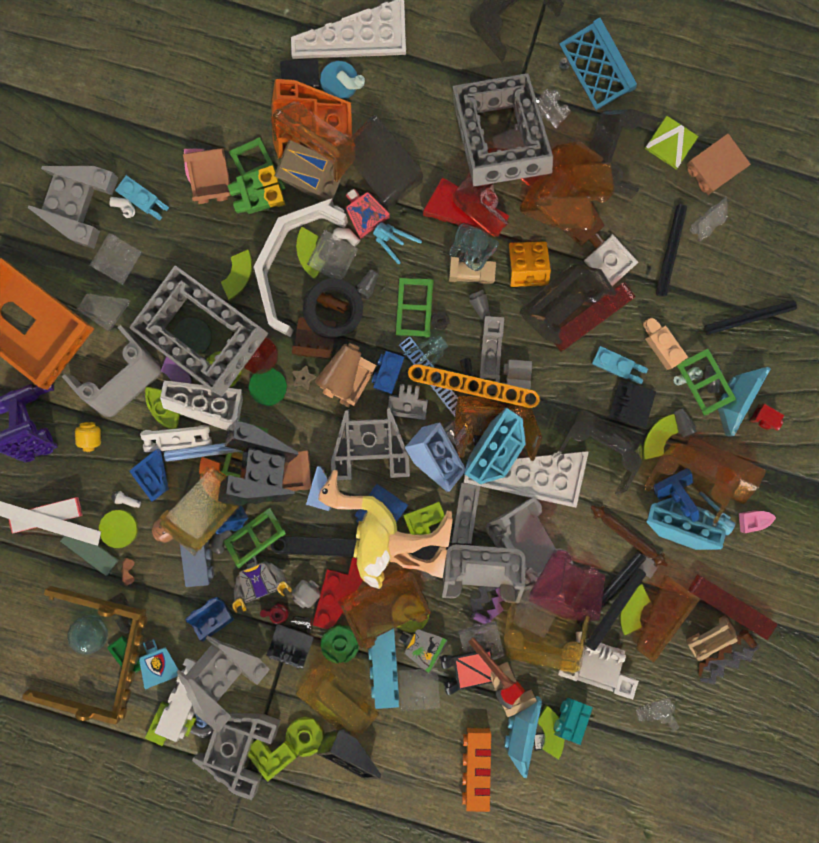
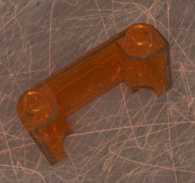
[338,568,431,649]

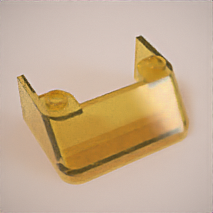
[504,603,590,673]

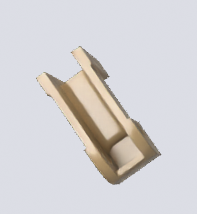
[449,257,496,284]
[686,615,738,661]
[490,662,537,717]

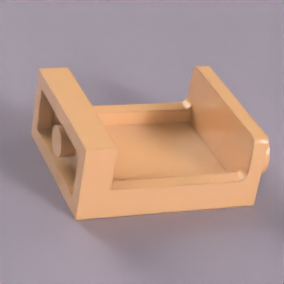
[320,357,377,408]

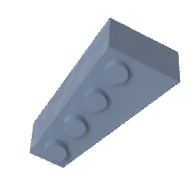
[176,500,214,587]

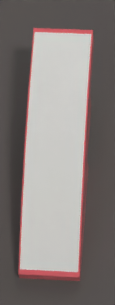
[9,497,83,534]

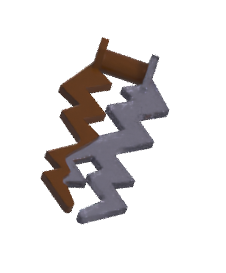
[698,630,760,685]

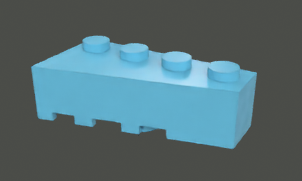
[367,622,399,709]

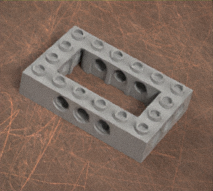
[453,73,553,186]
[129,265,268,396]

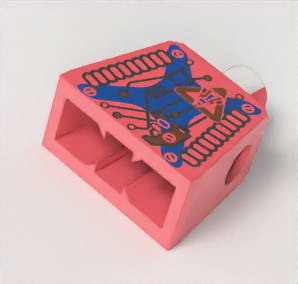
[346,189,390,239]

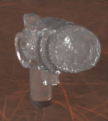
[636,698,679,731]

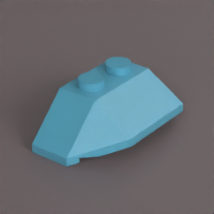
[718,367,771,436]
[464,408,526,484]
[647,498,726,550]
[504,696,542,778]

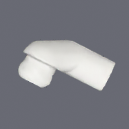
[110,197,135,218]
[331,228,361,247]

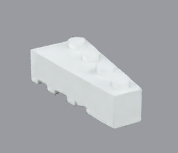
[160,381,243,431]
[155,658,197,742]

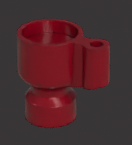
[260,602,290,624]

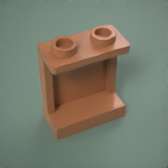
[686,134,751,195]
[183,148,231,204]
[282,451,313,491]

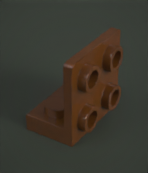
[292,317,336,360]

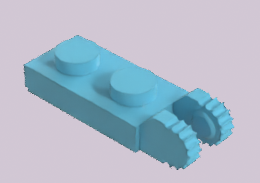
[115,175,169,221]
[592,346,648,384]

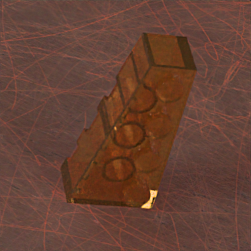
[635,575,700,663]

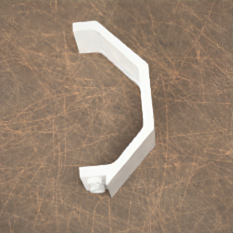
[254,198,348,337]

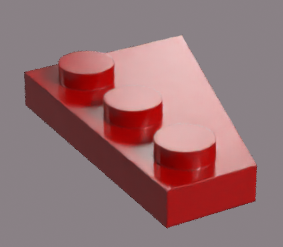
[313,569,363,629]

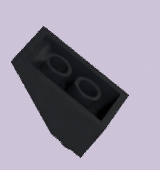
[317,728,381,780]

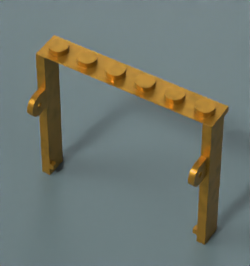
[22,586,147,725]

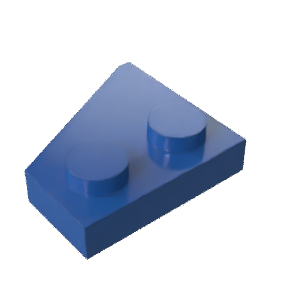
[130,449,169,501]

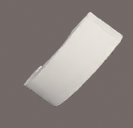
[558,656,639,700]

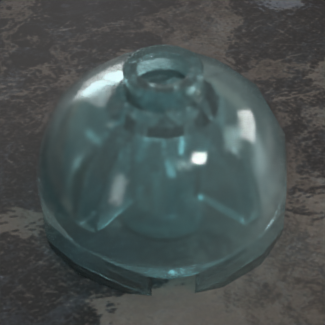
[67,615,108,655]

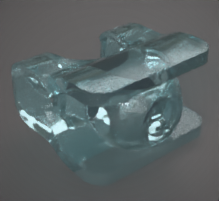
[449,223,499,271]

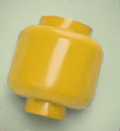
[75,422,101,452]

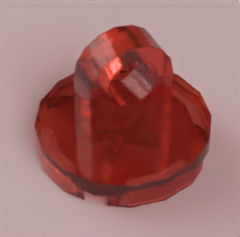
[244,337,278,374]

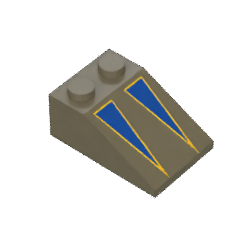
[274,140,346,201]

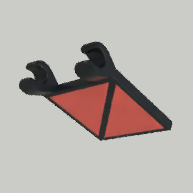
[439,648,493,695]

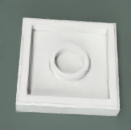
[584,234,638,289]

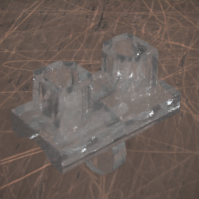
[536,89,571,128]

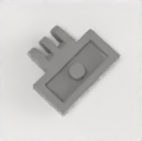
[388,384,428,420]

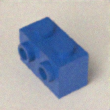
[371,351,404,395]

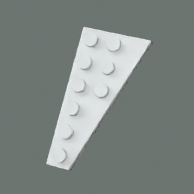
[291,0,406,59]
[463,451,588,508]

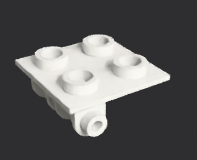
[579,643,626,688]

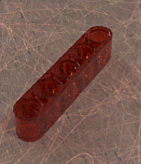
[550,281,636,352]
[687,574,778,641]

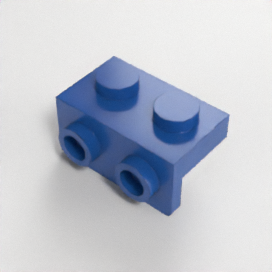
[185,597,234,642]

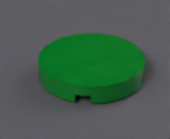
[249,368,288,406]
[320,625,359,664]

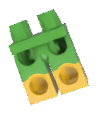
[228,165,286,214]

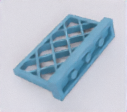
[559,18,637,110]

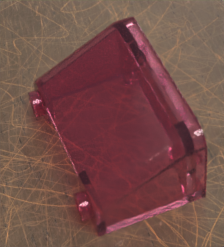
[529,550,605,621]

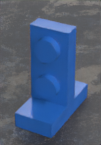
[654,468,700,522]

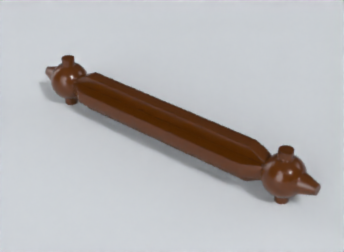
[591,505,668,567]

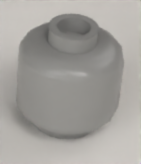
[292,579,320,609]

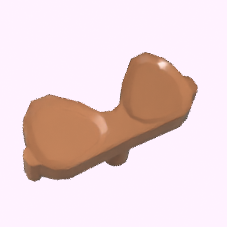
[121,558,135,585]

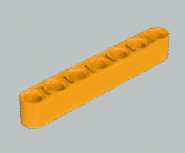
[408,364,540,408]

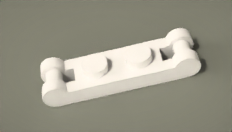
[140,424,212,452]

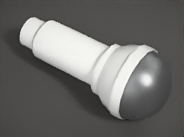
[111,491,141,508]

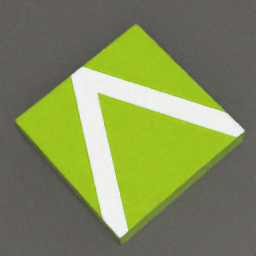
[645,116,699,169]

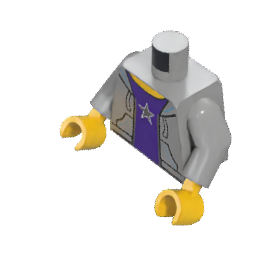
[232,556,292,613]

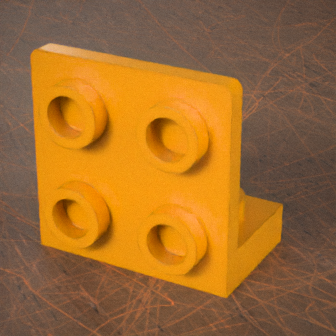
[509,242,551,287]

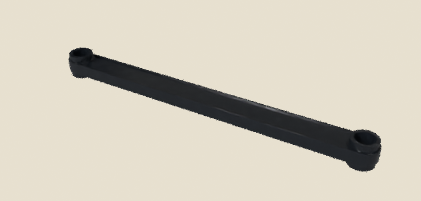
[271,536,477,560]

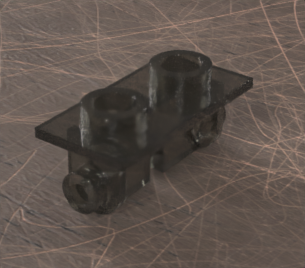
[107,593,133,634]

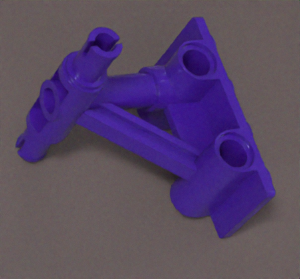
[0,384,58,462]

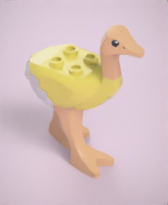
[318,470,452,589]

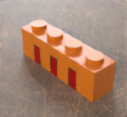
[462,728,491,812]

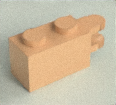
[643,318,688,370]

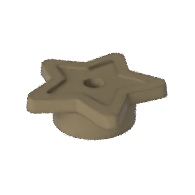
[292,365,316,390]

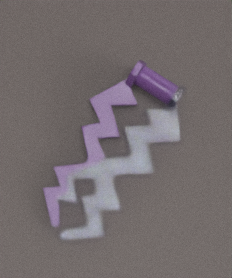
[470,586,504,627]

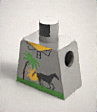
[399,629,448,674]

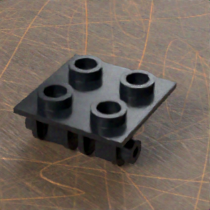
[280,59,320,90]
[609,381,656,428]
[266,624,314,669]

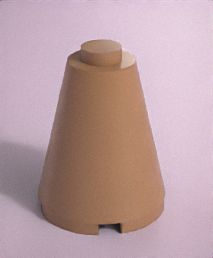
[315,342,361,399]

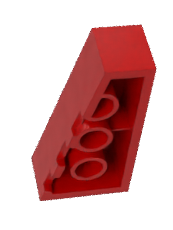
[423,178,509,237]

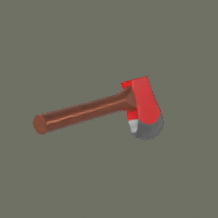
[468,637,525,709]

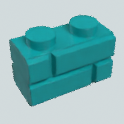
[554,698,593,745]

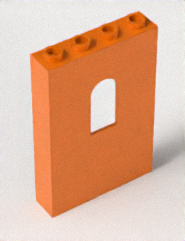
[0,258,94,390]

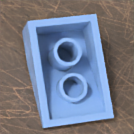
[405,422,465,492]

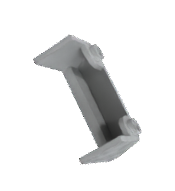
[62,325,162,417]

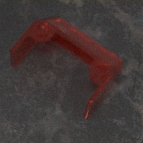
[453,148,543,237]

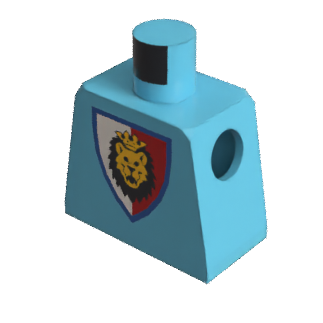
[139,639,179,689]

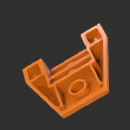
[271,79,352,158]

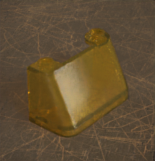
[159,467,241,556]

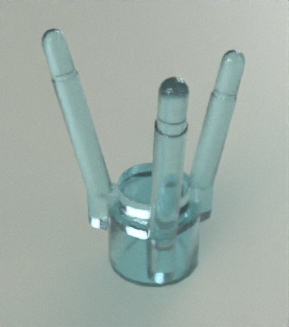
[403,336,448,377]

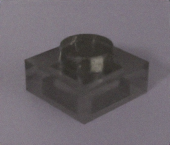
[291,616,313,635]

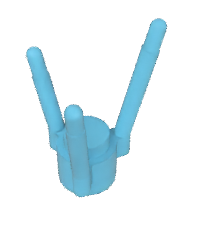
[373,222,422,264]
[699,492,735,535]

